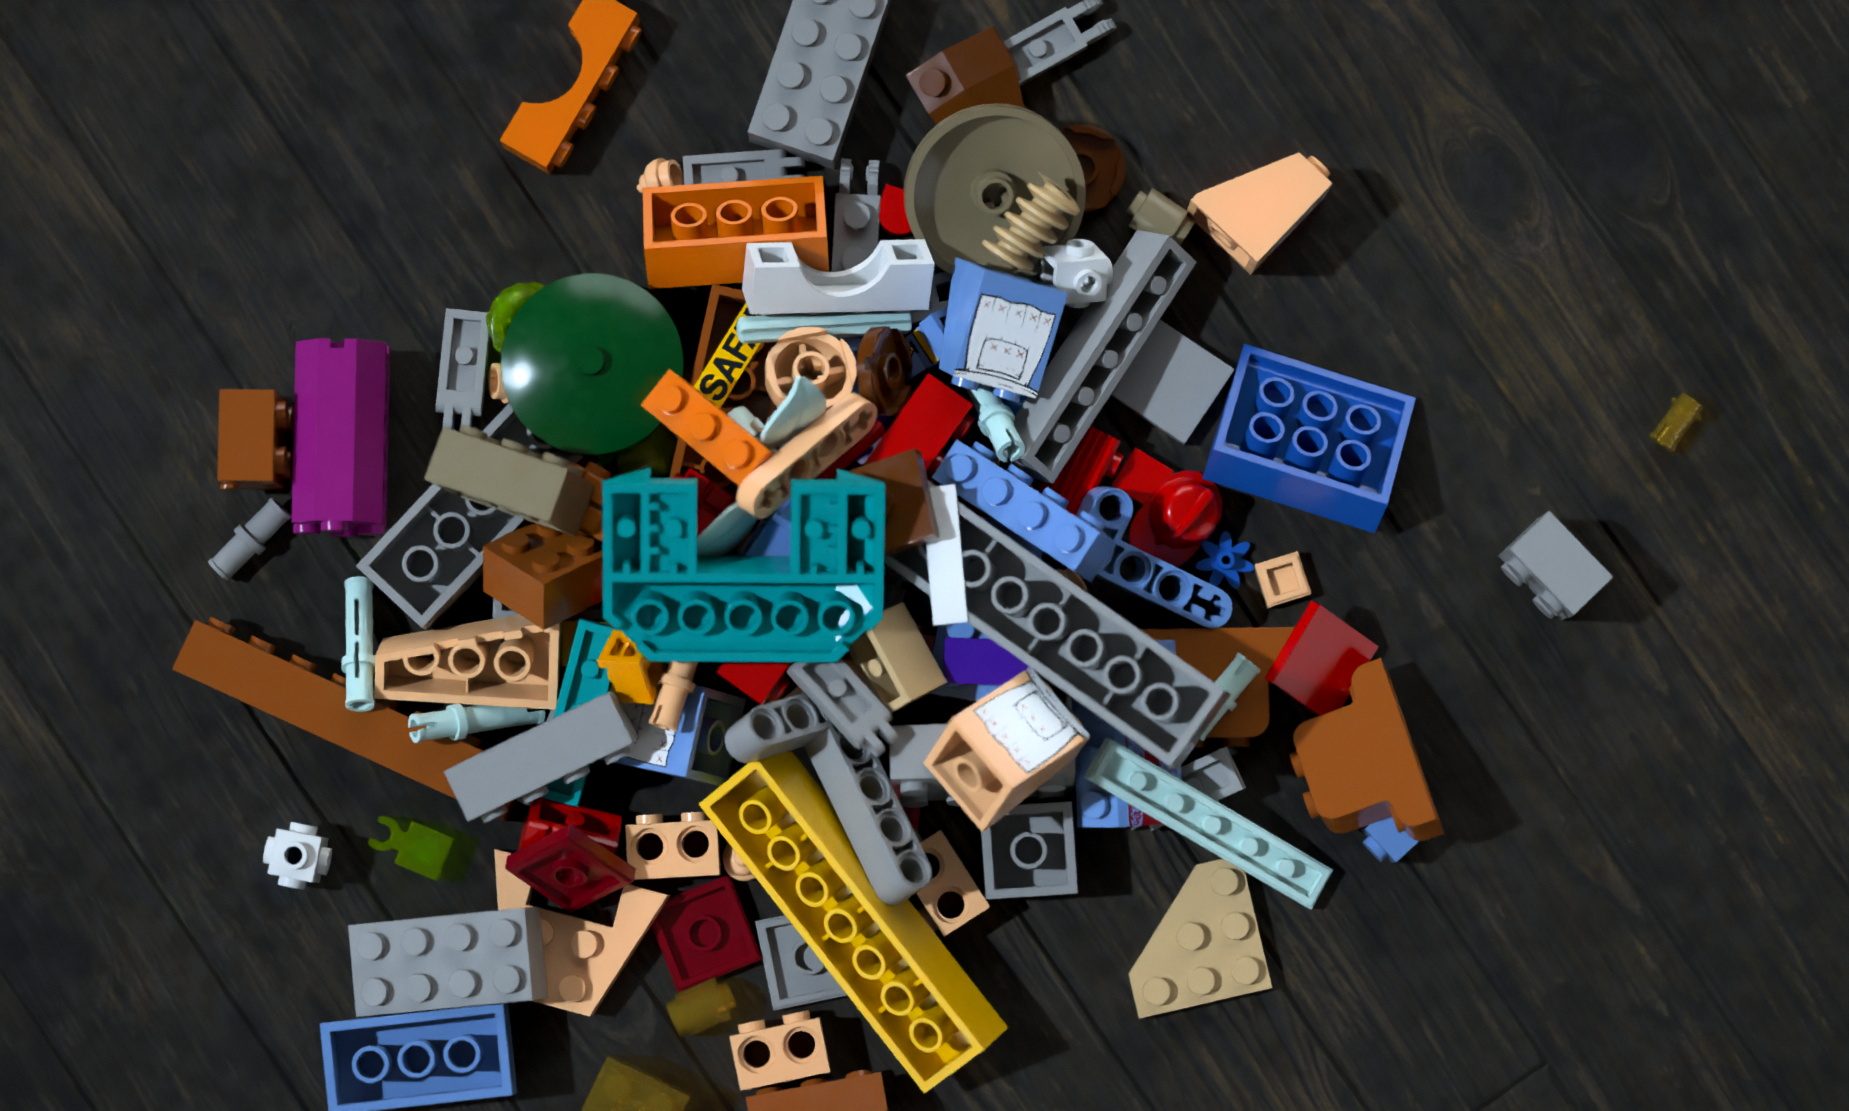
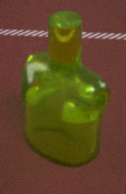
[615,425,678,477]

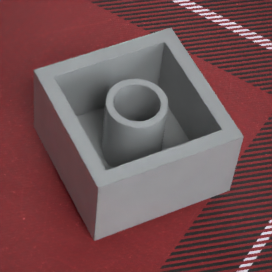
[1498,511,1613,621]
[981,802,1078,899]

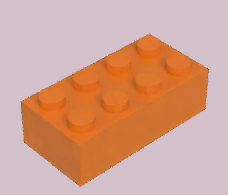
[643,176,829,289]

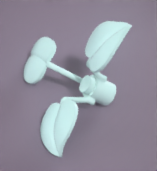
[697,375,833,557]

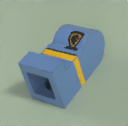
[905,306,948,384]

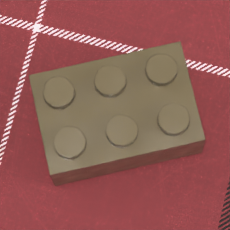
[424,425,595,537]

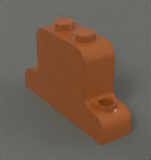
[1139,627,1295,748]
[1289,658,1444,841]

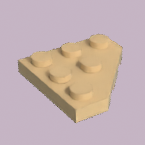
[1128,859,1272,1019]

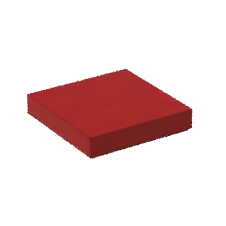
[1264,601,1379,716]

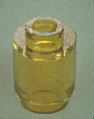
[666,977,737,1037]

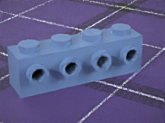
[932,440,1116,582]

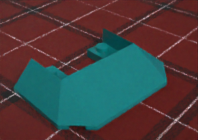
[603,467,885,662]

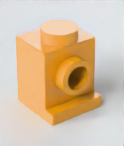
[597,630,667,704]

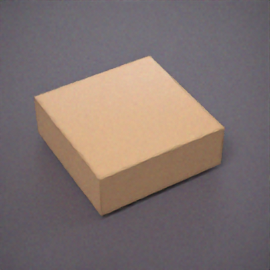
[1254,551,1311,609]

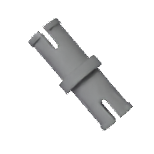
[208,497,292,582]

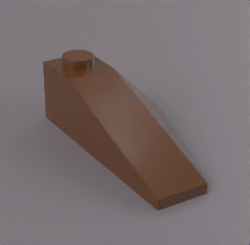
[906,26,1028,125]

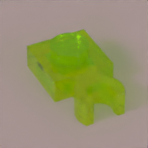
[368,816,455,881]

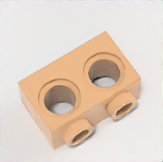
[625,812,722,880]
[916,830,990,936]
[729,1010,831,1091]

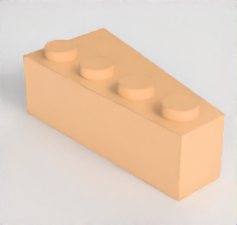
[374,614,564,710]

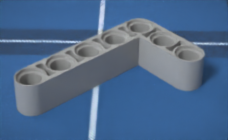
[725,693,932,905]

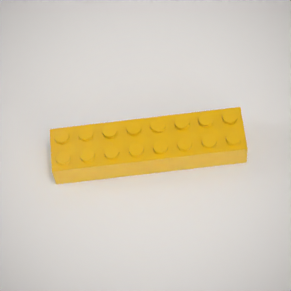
[699,750,1008,1093]

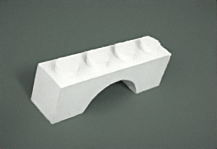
[742,239,935,316]

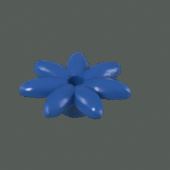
[1195,531,1254,589]

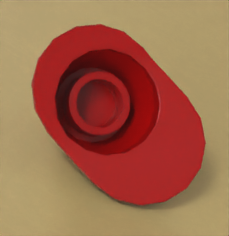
[1129,470,1222,567]

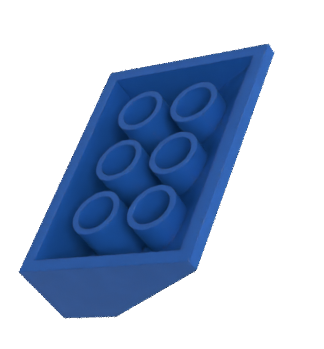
[1202,344,1416,533]

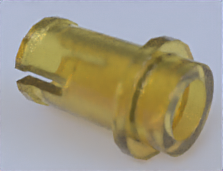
[1649,392,1704,452]

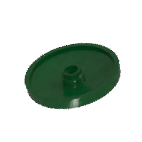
[501,273,684,457]

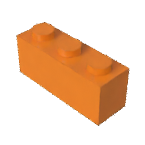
[641,369,775,487]

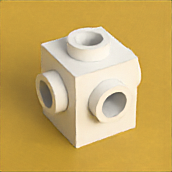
[1040,239,1113,308]
[263,822,332,890]

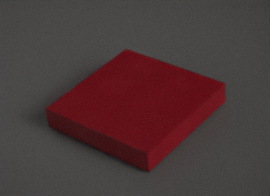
[505,824,636,913]
[651,875,763,993]

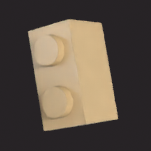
[848,602,947,713]

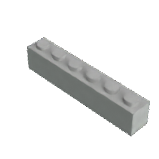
[993,230,1197,484]

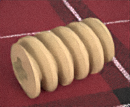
[981,172,1080,272]

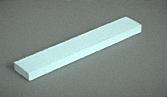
[1083,738,1333,909]

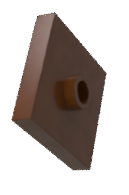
[833,448,940,556]

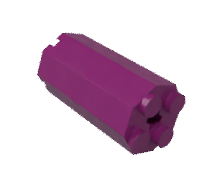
[291,338,390,538]

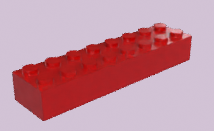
[716,373,975,705]

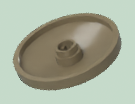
[903,103,1086,278]

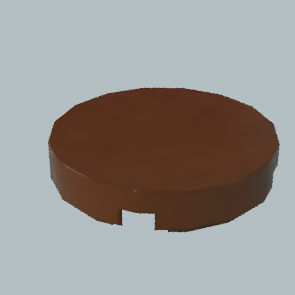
[1060,124,1126,214]
[856,326,913,416]

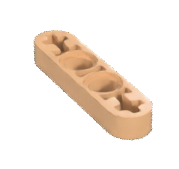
[737,393,877,519]

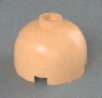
[765,327,857,413]

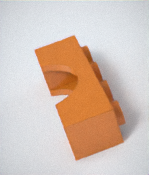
[499,0,642,175]

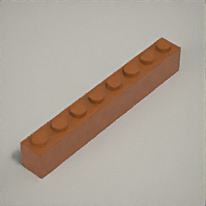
[172,617,517,821]

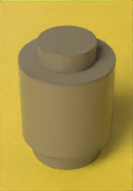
[1125,188,1195,245]

